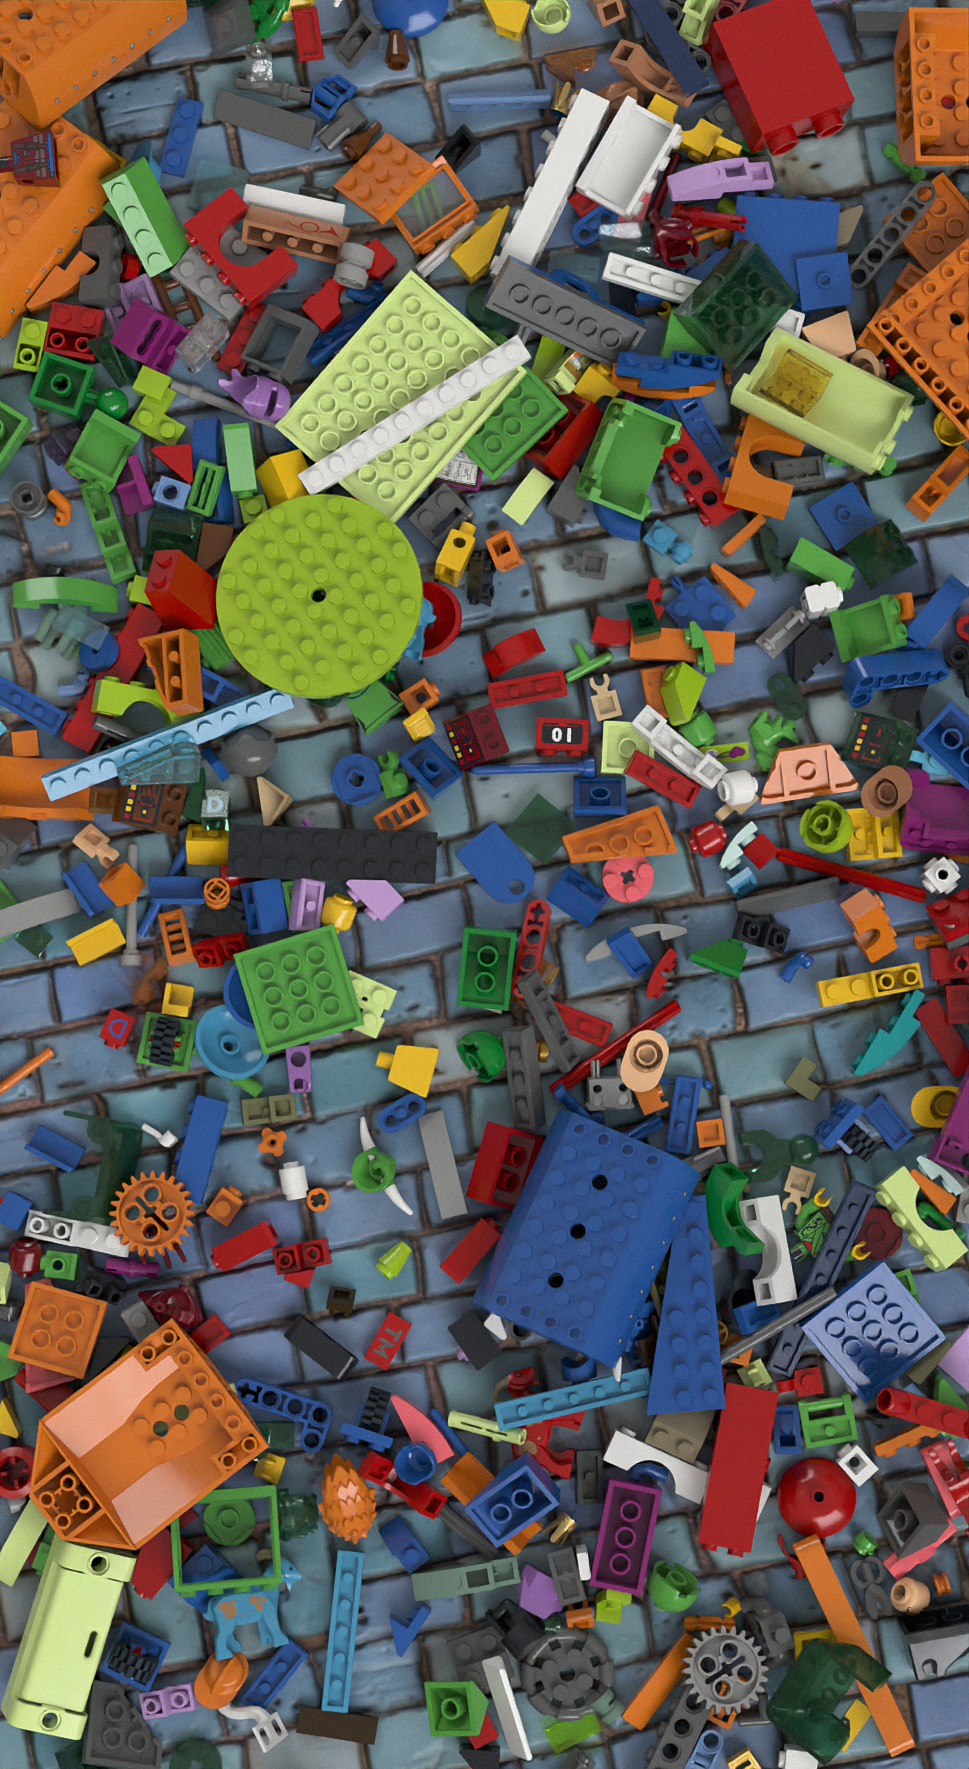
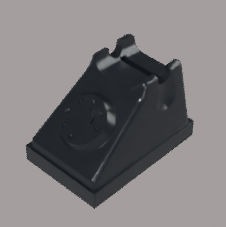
[896,1603,969,1681]

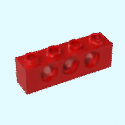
[660,425,740,530]

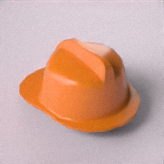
[194,1651,248,1709]

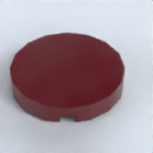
[854,1208,903,1260]

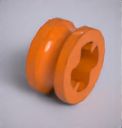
[307,1188,331,1212]
[932,1571,952,1598]

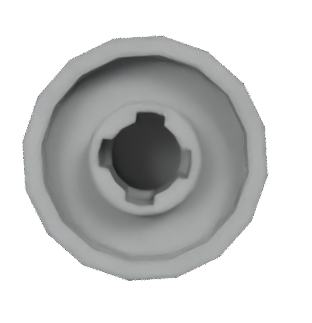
[333,242,375,289]

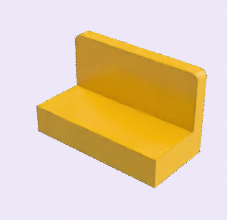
[186,824,229,865]
[66,918,126,966]

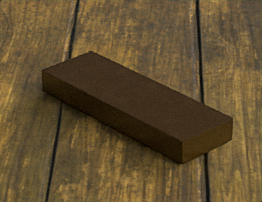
[296,1704,379,1745]

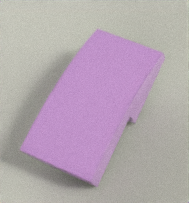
[139,1681,200,1720]

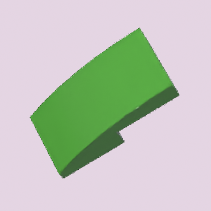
[683,621,716,675]

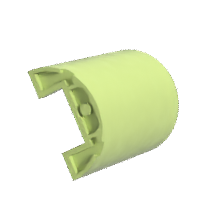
[730,327,914,475]

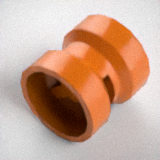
[204,878,230,910]

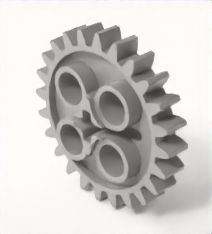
[681,1625,768,1715]

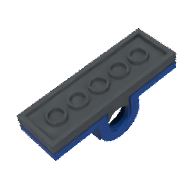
[484,255,647,368]

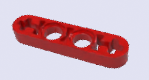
[511,899,552,1000]

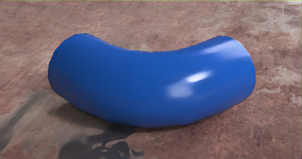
[593,502,641,542]

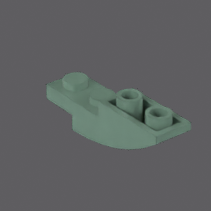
[411,1556,521,1601]

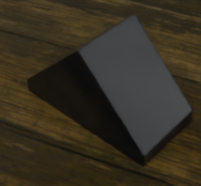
[434,124,481,178]
[89,1336,133,1380]
[459,1743,500,1769]

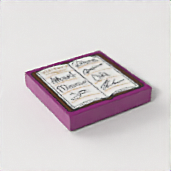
[431,449,483,492]

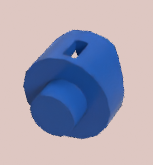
[560,1357,598,1384]

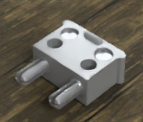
[585,1058,634,1111]

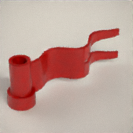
[928,1438,969,1538]

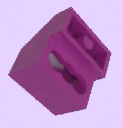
[110,298,193,375]

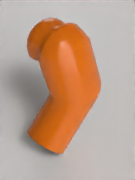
[47,488,72,526]

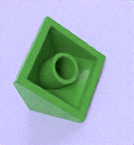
[424,1681,489,1736]

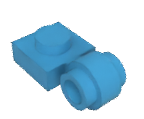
[642,519,694,565]

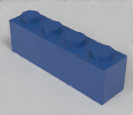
[171,1095,230,1205]

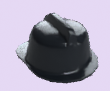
[719,1269,758,1330]

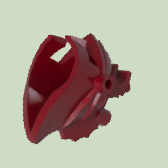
[648,209,699,268]
[137,1284,203,1329]

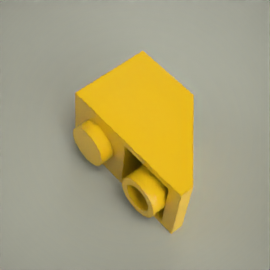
[481,0,530,42]

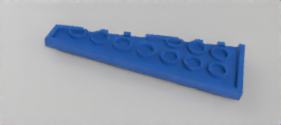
[647,1195,726,1415]

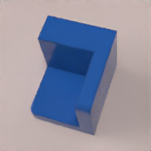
[0,1190,35,1231]

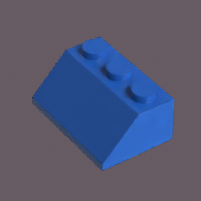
[915,700,969,790]

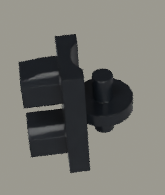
[73,1265,127,1306]

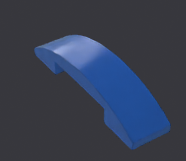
[670,396,735,484]

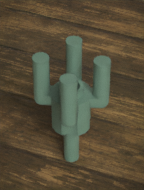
[33,576,96,661]

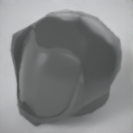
[219,723,278,777]

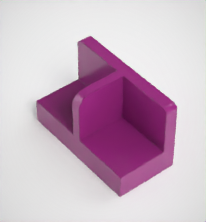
[115,454,156,517]

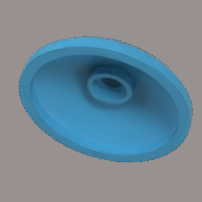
[194,1004,269,1080]

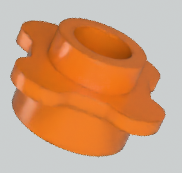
[258,1128,287,1157]

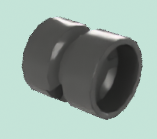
[10,480,49,521]

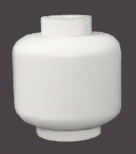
[717,770,758,806]

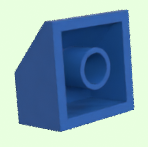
[167,1540,244,1613]

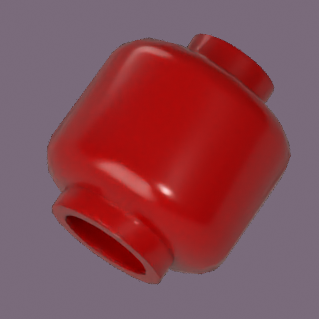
[687,820,728,858]

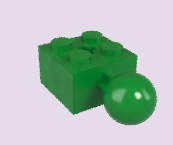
[28,351,128,422]

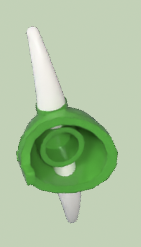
[351,1117,413,1215]

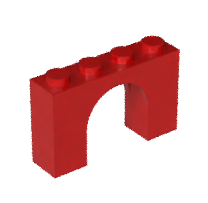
[183,187,298,310]

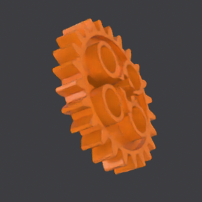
[109,1170,196,1257]

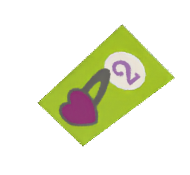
[699,742,749,763]

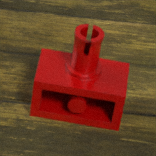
[927,946,969,985]

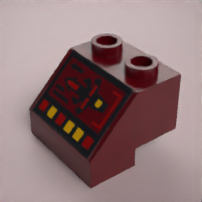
[442,703,510,771]

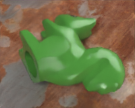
[747,710,799,773]

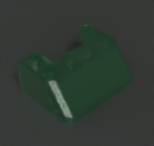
[766,1638,892,1766]

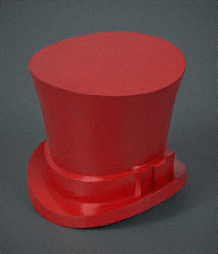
[0,1444,35,1499]

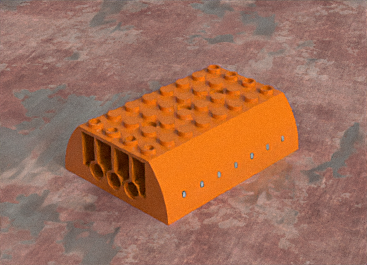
[0,0,187,131]
[0,95,121,339]

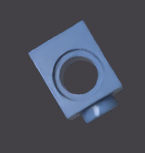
[151,476,192,514]

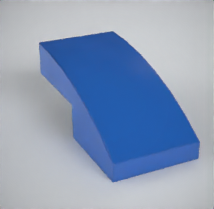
[192,417,222,474]

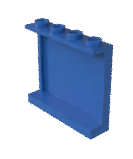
[729,192,840,298]

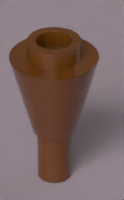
[341,120,382,161]

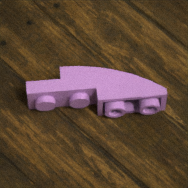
[666,157,774,201]

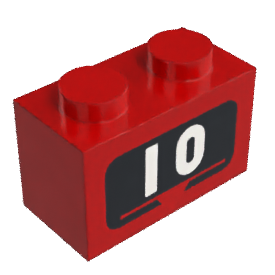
[535,717,589,757]

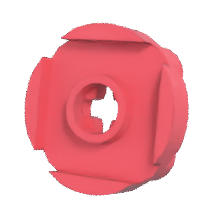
[602,857,654,903]

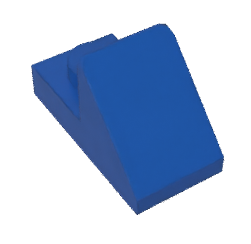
[772,1405,802,1454]
[378,1514,431,1574]
[389,1602,431,1657]

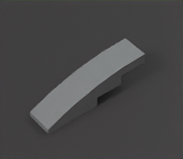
[418,1110,468,1219]

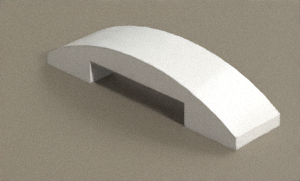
[631,705,728,790]

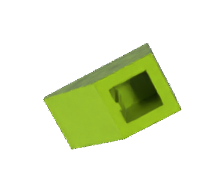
[13,317,48,373]

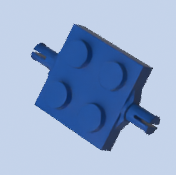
[664,575,737,631]

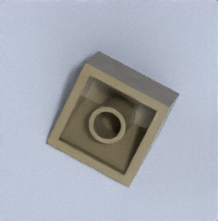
[645,1409,717,1464]

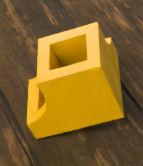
[573,361,623,404]

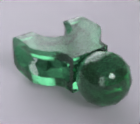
[735,1129,819,1184]

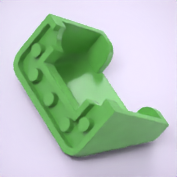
[575,398,682,521]

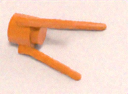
[687,226,734,264]

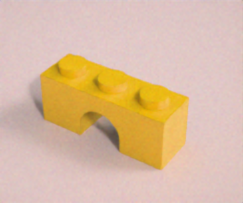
[647,94,723,164]

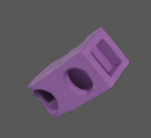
[286,1043,312,1093]

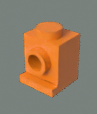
[485,530,526,573]
[399,678,440,715]
[633,1082,669,1116]

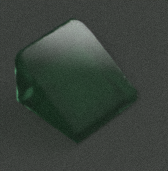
[14,925,53,958]

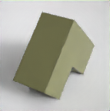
[784,1056,821,1102]

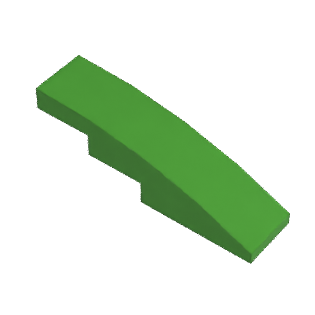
[79,482,138,584]

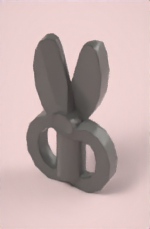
[850,1555,892,1620]

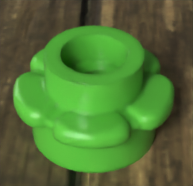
[853,1530,878,1555]

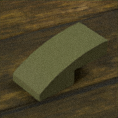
[240,1093,297,1126]

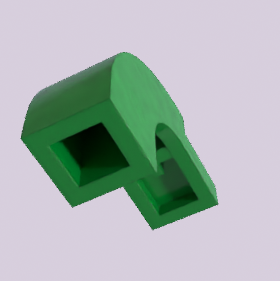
[705,1162,765,1256]

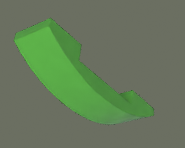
[13,577,118,613]

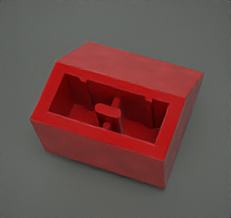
[43,302,107,361]

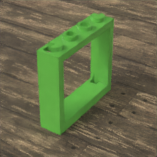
[171,1485,282,1598]

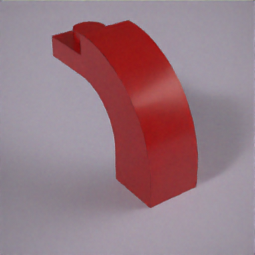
[590,577,664,648]
[357,1450,449,1520]

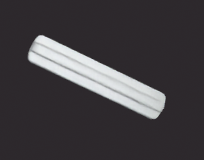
[415,221,477,278]

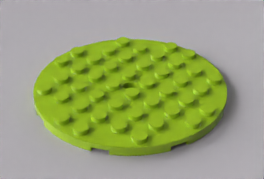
[216,494,423,699]

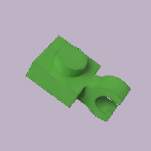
[378,750,411,799]

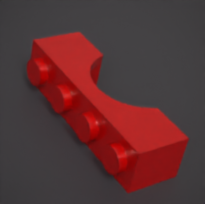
[301,238,398,334]

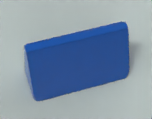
[200,471,235,525]

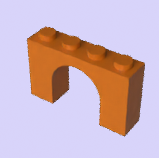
[721,413,805,520]

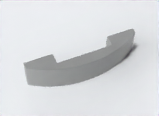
[0,888,80,939]
[585,924,687,963]

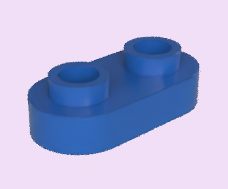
[572,205,618,248]
[378,1093,427,1133]

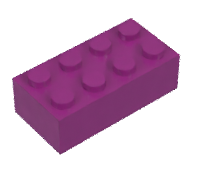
[588,1476,662,1596]

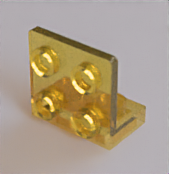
[759,348,833,418]

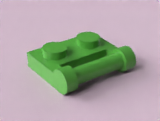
[797,1392,858,1449]

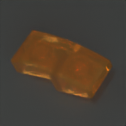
[131,956,171,1006]

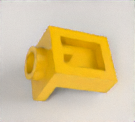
[708,135,742,163]

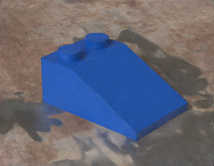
[464,1451,561,1548]

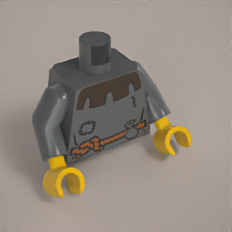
[721,1597,795,1679]

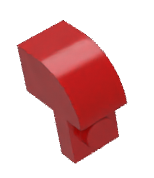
[482,628,546,679]

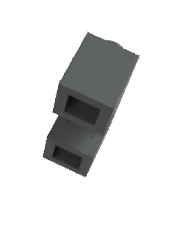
[79,225,124,309]

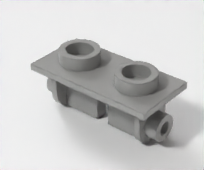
[755,605,810,659]

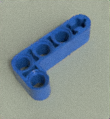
[841,648,950,708]
[235,1376,333,1453]

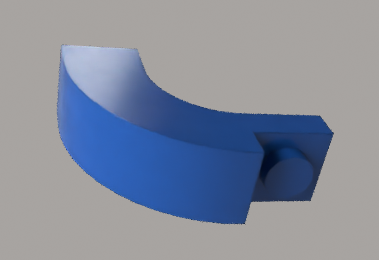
[895,574,969,652]

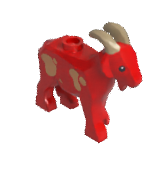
[493,1366,585,1480]

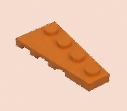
[561,804,678,863]

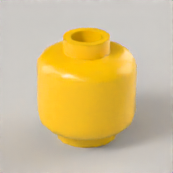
[321,893,357,934]

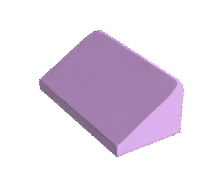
[288,878,325,932]

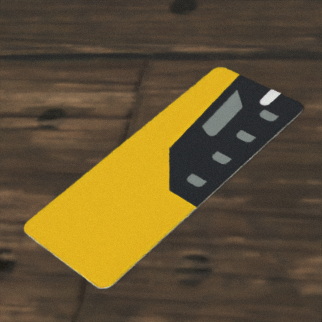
[828,1699,871,1752]

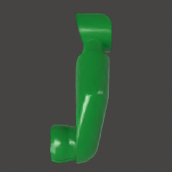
[916,1202,965,1241]

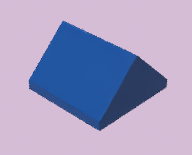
[398,736,464,801]
[574,776,627,817]

